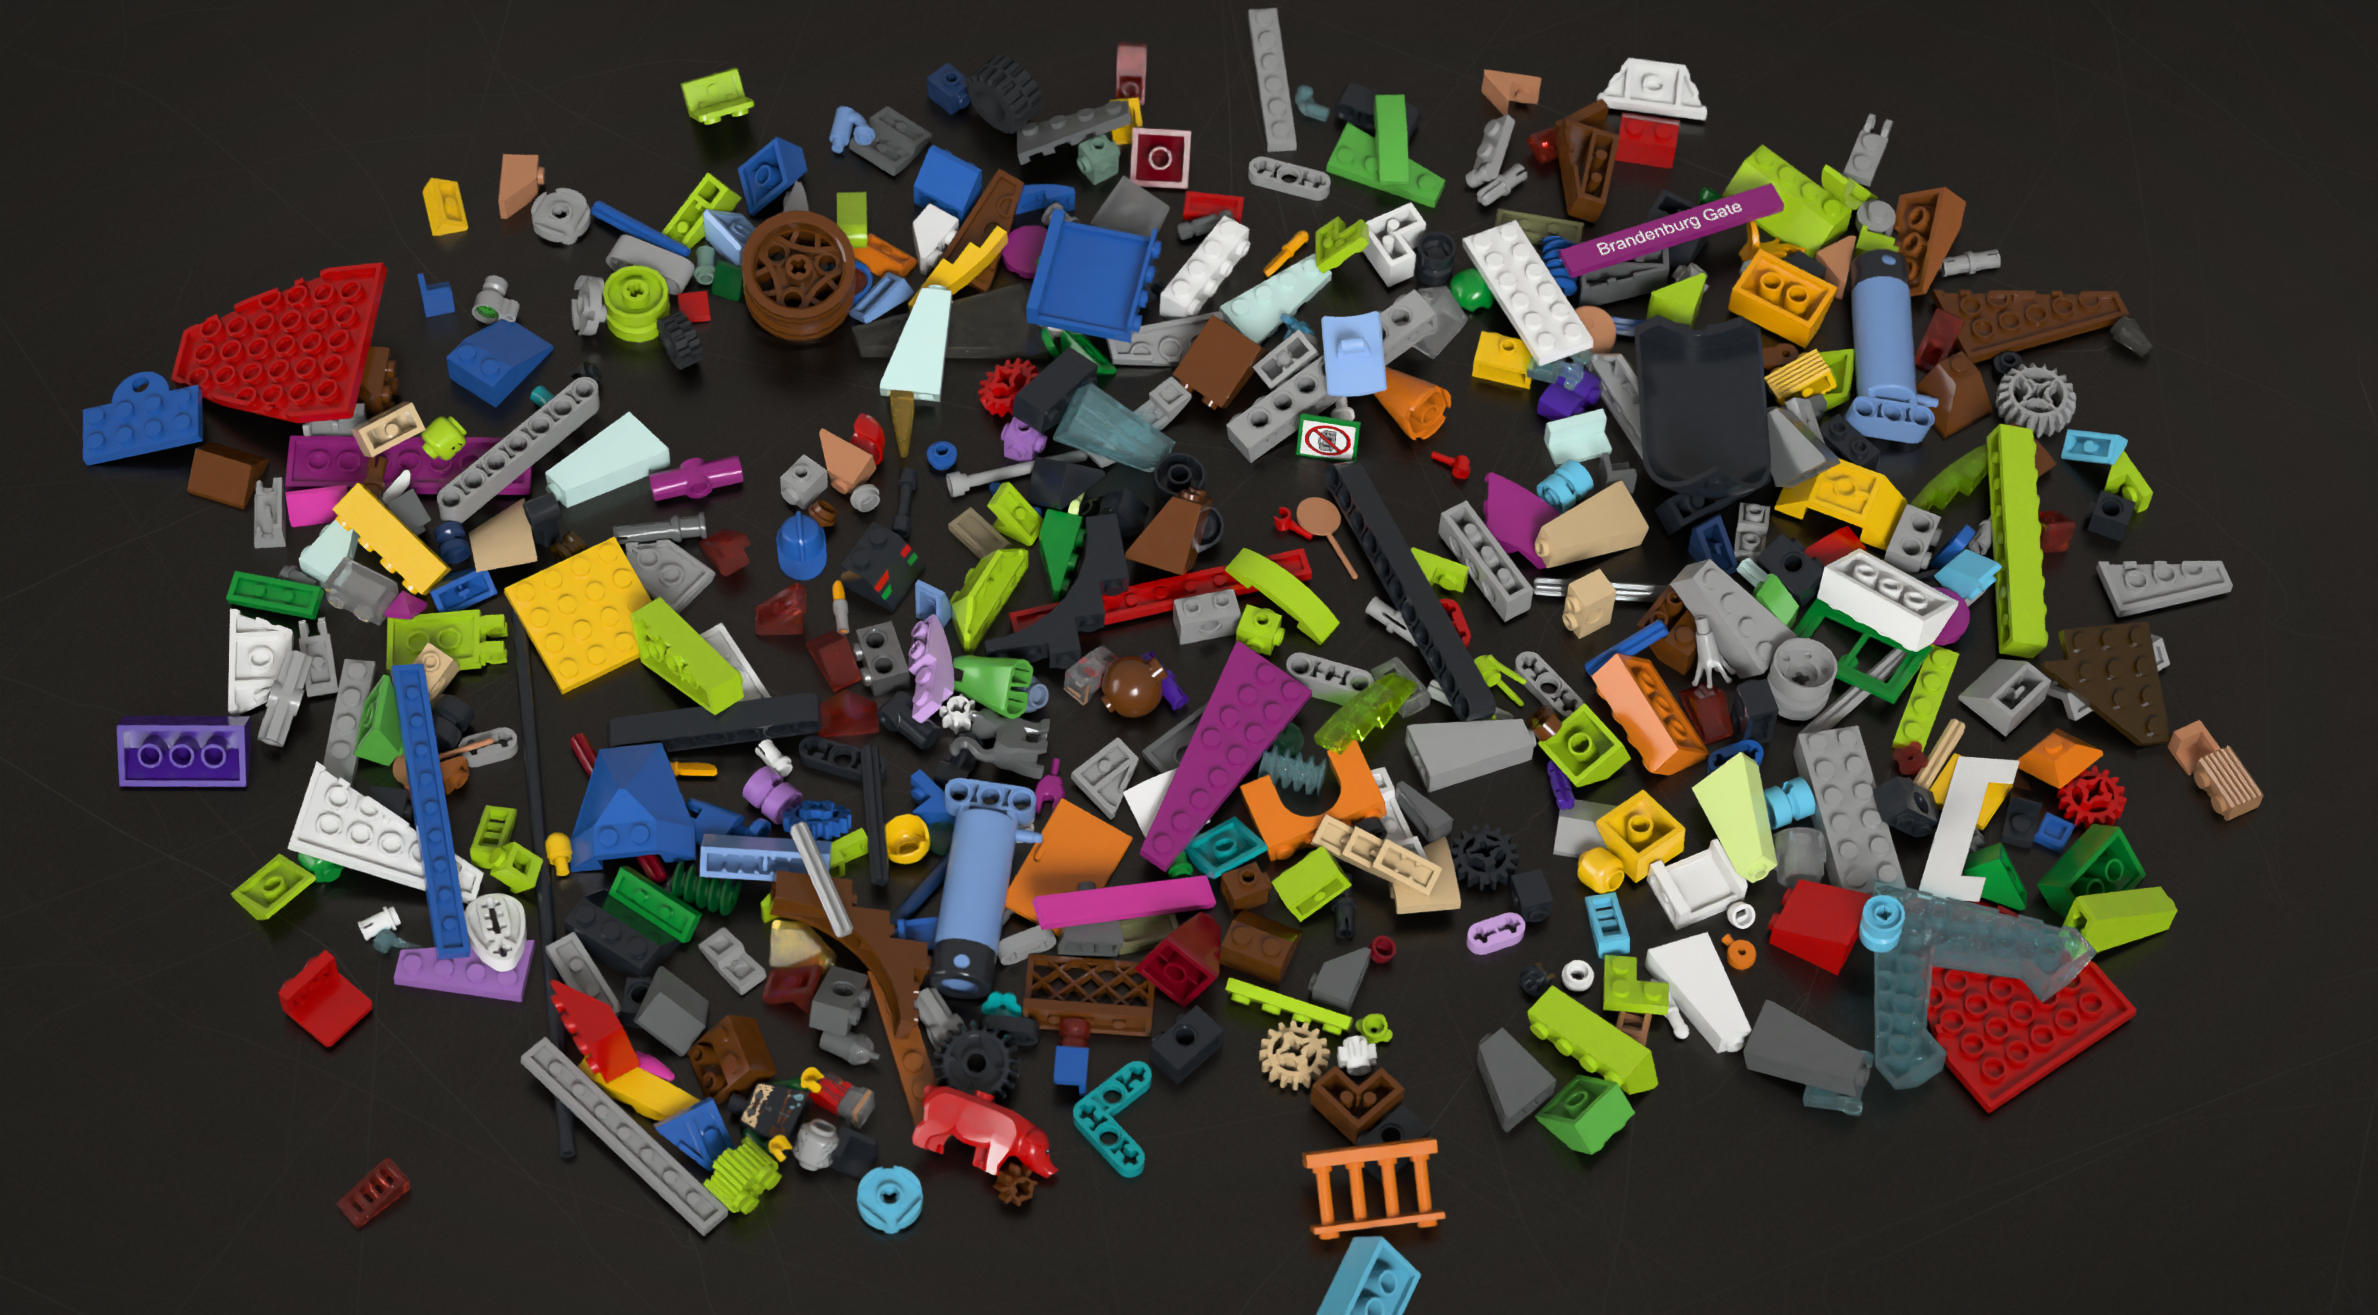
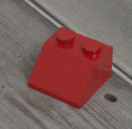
[1615,112,1679,169]

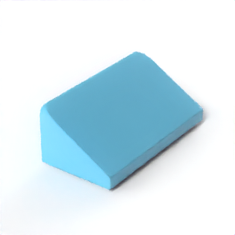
[2061,429,2128,465]

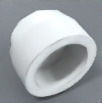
[1727,902,1755,929]

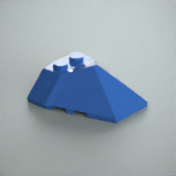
[570,743,697,872]

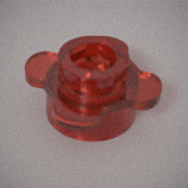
[1893,741,1929,775]

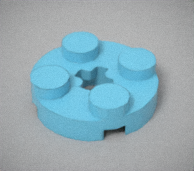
[857,1166,923,1234]

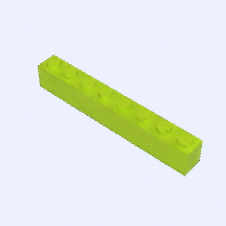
[1987,424,2048,659]

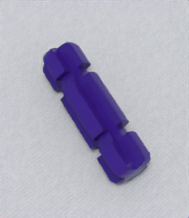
[1547,760,1575,810]

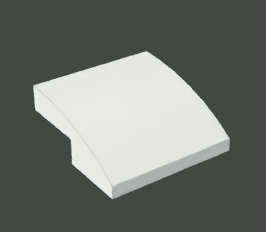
[1123,768,1210,838]

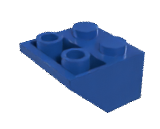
[914,145,982,228]

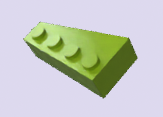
[630,597,744,715]

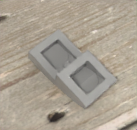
[699,927,767,996]

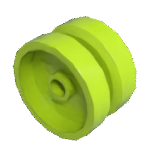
[603,265,671,342]

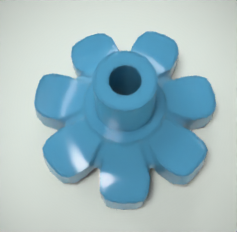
[1280,313,1314,340]

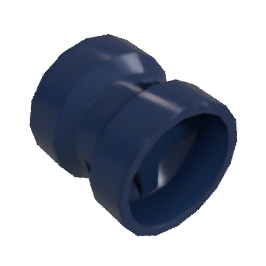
[434,521,471,564]

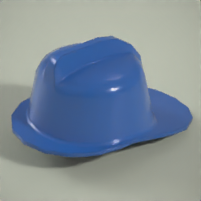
[776,511,827,581]

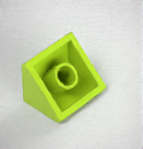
[1646,272,1706,330]

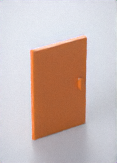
[1005,798,1133,937]

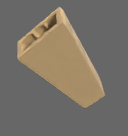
[1534,481,1649,568]

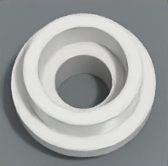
[1561,960,1594,992]

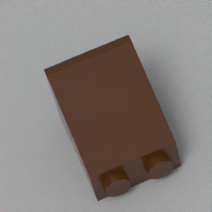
[1173,315,1269,410]
[1125,486,1213,575]

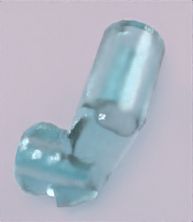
[1295,85,1330,122]

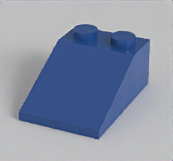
[446,319,553,408]

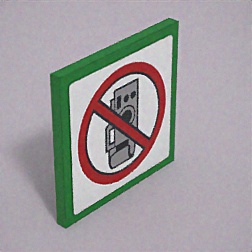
[1296,413,1361,462]

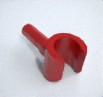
[1431,451,1470,479]
[1273,507,1314,540]

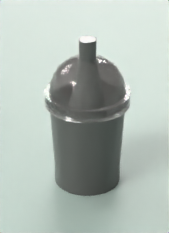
[819,1031,880,1065]

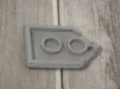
[626,539,715,614]

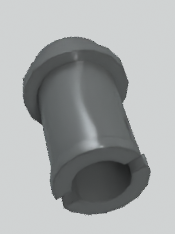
[278,565,320,586]

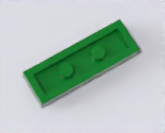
[226,571,324,620]
[609,865,702,943]

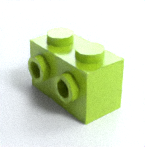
[1272,845,1352,922]

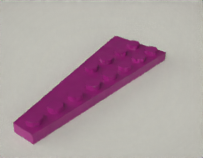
[1140,641,1312,872]

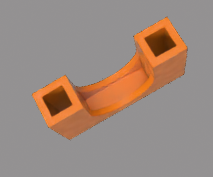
[1240,740,1387,862]

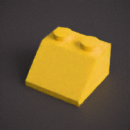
[1596,790,1685,883]

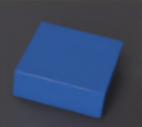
[2033,812,2075,854]

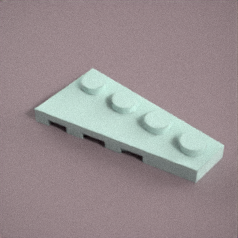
[1219,253,1332,346]

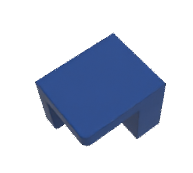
[417,273,455,317]
[1054,1046,1089,1096]

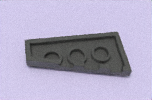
[1017,100,1132,165]

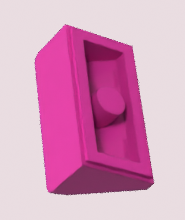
[285,485,348,527]

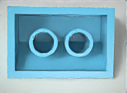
[1316,1236,1421,1315]

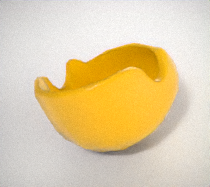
[885,814,931,864]

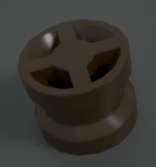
[550,531,588,563]

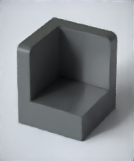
[1598,452,1637,493]

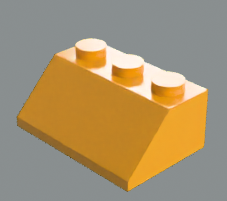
[1728,249,1838,349]

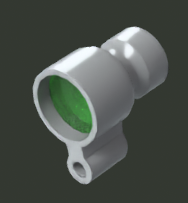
[472,276,520,324]

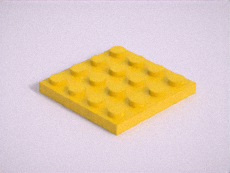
[504,537,652,695]

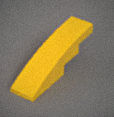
[908,226,1009,314]
[578,1055,700,1121]

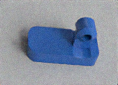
[1929,524,1976,570]

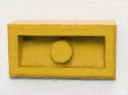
[423,178,468,236]

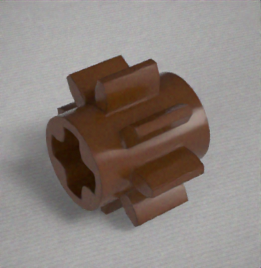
[993,1162,1037,1206]

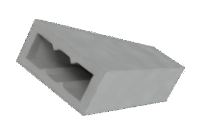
[1405,719,1536,793]

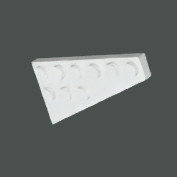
[288,762,484,904]

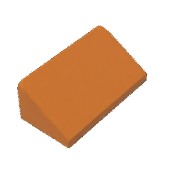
[853,233,918,278]

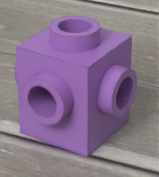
[1001,417,1047,463]

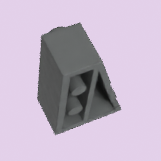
[1577,242,1669,308]

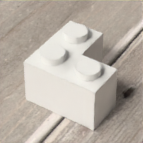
[1363,203,1426,287]

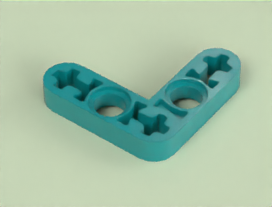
[1073,1061,1152,1178]

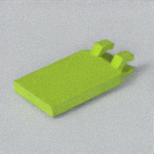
[386,609,508,676]

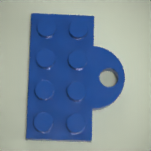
[83,372,203,466]

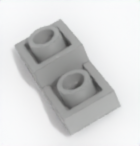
[1733,502,1770,564]

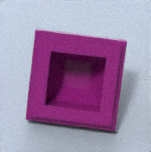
[384,591,427,620]

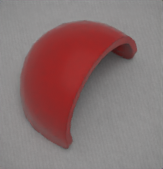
[849,412,886,465]

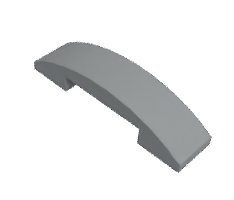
[1081,376,1191,468]

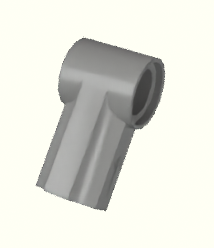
[914,988,967,1053]

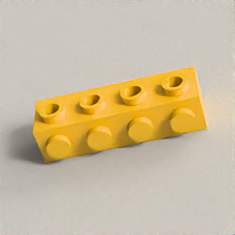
[332,483,451,595]

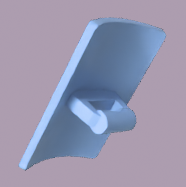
[1321,311,1387,397]

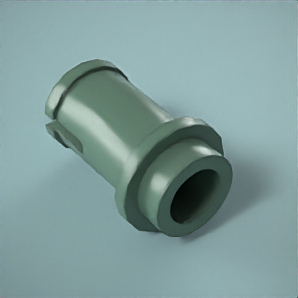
[694,246,715,285]

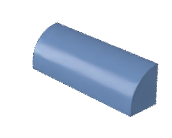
[700,834,832,881]

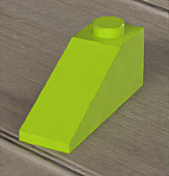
[662,173,742,249]

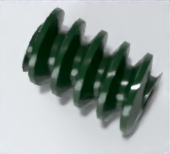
[670,860,741,916]

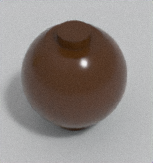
[1101,656,1169,718]

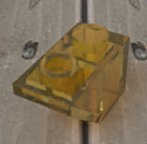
[769,920,837,974]

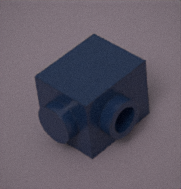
[927,62,971,115]

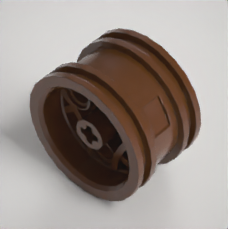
[741,210,856,341]

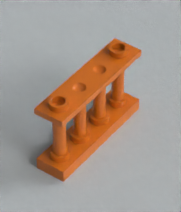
[1302,1137,1445,1239]

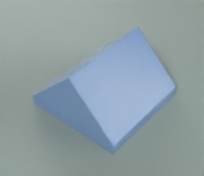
[703,209,775,267]

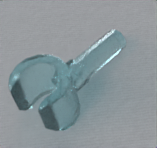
[373,929,421,953]

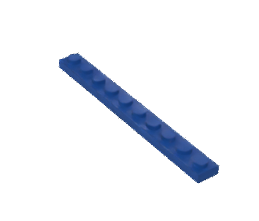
[391,663,471,960]

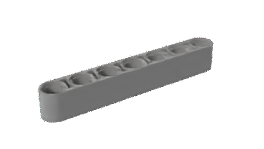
[437,377,600,523]

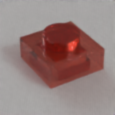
[1526,128,1559,164]

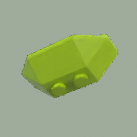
[950,548,1028,655]

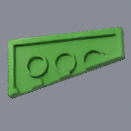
[1326,123,1445,208]

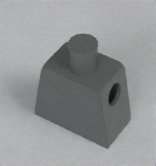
[1057,881,1124,957]

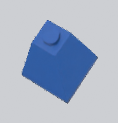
[738,137,807,216]

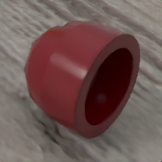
[1369,935,1396,964]

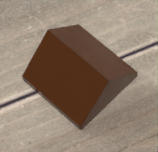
[187,442,269,509]

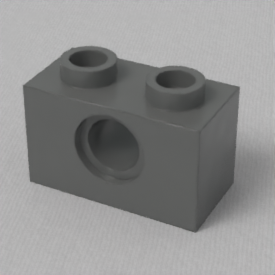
[809,965,871,1037]

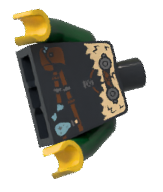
[727,1067,824,1162]

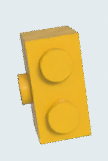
[1472,331,1537,389]

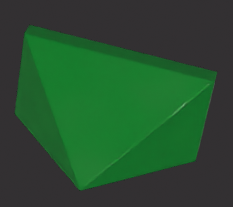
[1061,330,1117,375]

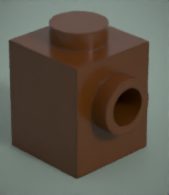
[1220,862,1272,915]

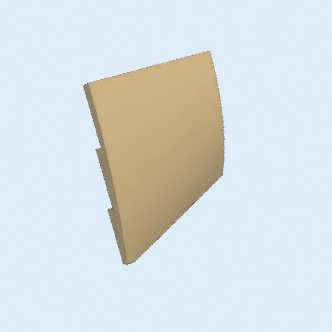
[469,498,537,572]
[1388,836,1461,914]

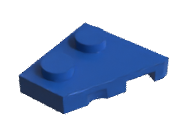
[653,1097,735,1171]

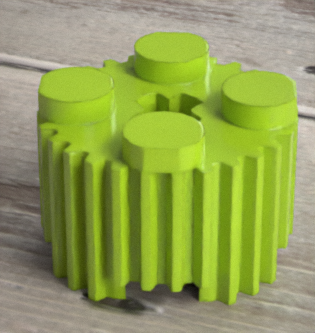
[703,1136,781,1214]

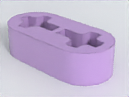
[1466,912,1525,955]

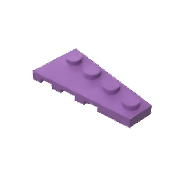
[394,940,535,1002]

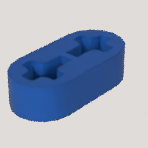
[1706,740,1764,775]

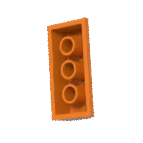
[1591,653,1710,776]

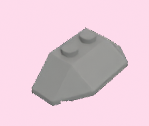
[1585,353,1643,460]

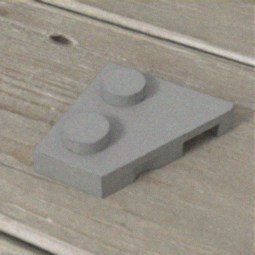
[1071,737,1139,820]

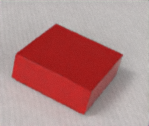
[677,291,711,323]

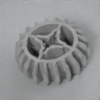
[1995,362,2076,438]

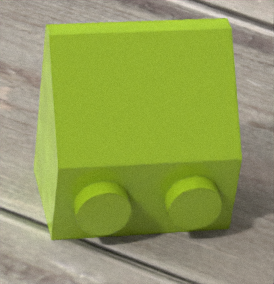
[1537,703,1631,787]

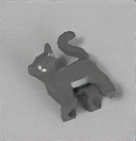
[949,707,1050,779]

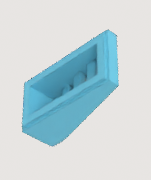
[1585,892,1630,959]

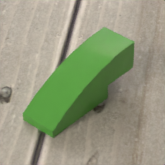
[1374,95,1409,185]

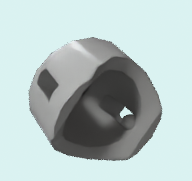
[1855,200,1896,237]

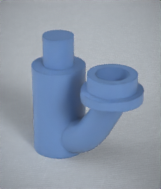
[830,106,876,153]

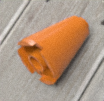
[1373,367,1451,440]

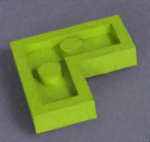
[1316,216,1369,274]
[1603,955,1669,1015]

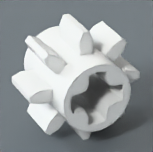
[939,694,978,734]
[1337,1036,1377,1076]

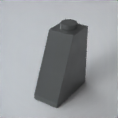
[1767,406,1840,488]
[1476,1027,1556,1132]

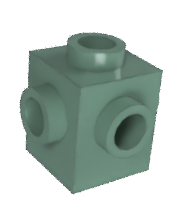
[1077,134,1120,185]

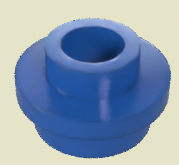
[927,441,957,470]

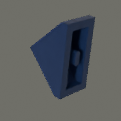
[1688,515,1739,575]

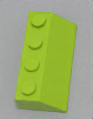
[1722,145,1852,260]

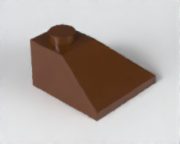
[1916,351,1992,438]

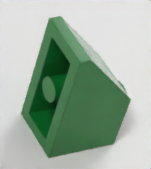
[1962,842,2027,911]

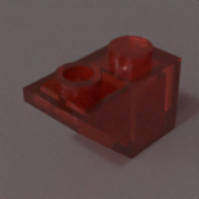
[1116,42,1147,105]

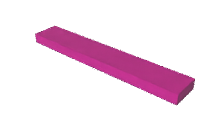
[1032,875,1216,930]

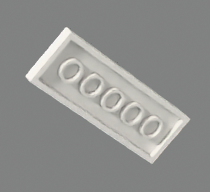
[1463,220,1593,366]

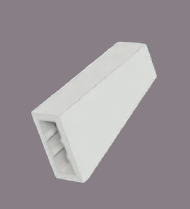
[1645,932,1751,1053]

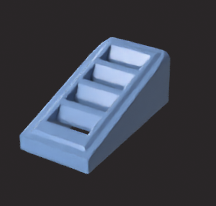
[849,272,915,324]
[915,580,952,628]

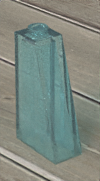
[1053,383,1176,472]

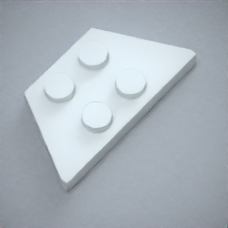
[1597,58,1707,120]
[228,609,294,716]

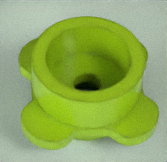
[1355,1013,1393,1044]

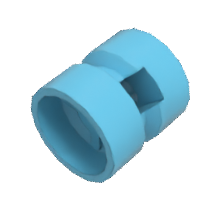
[1536,460,1594,514]
[1763,777,1816,830]
[1859,895,1905,953]

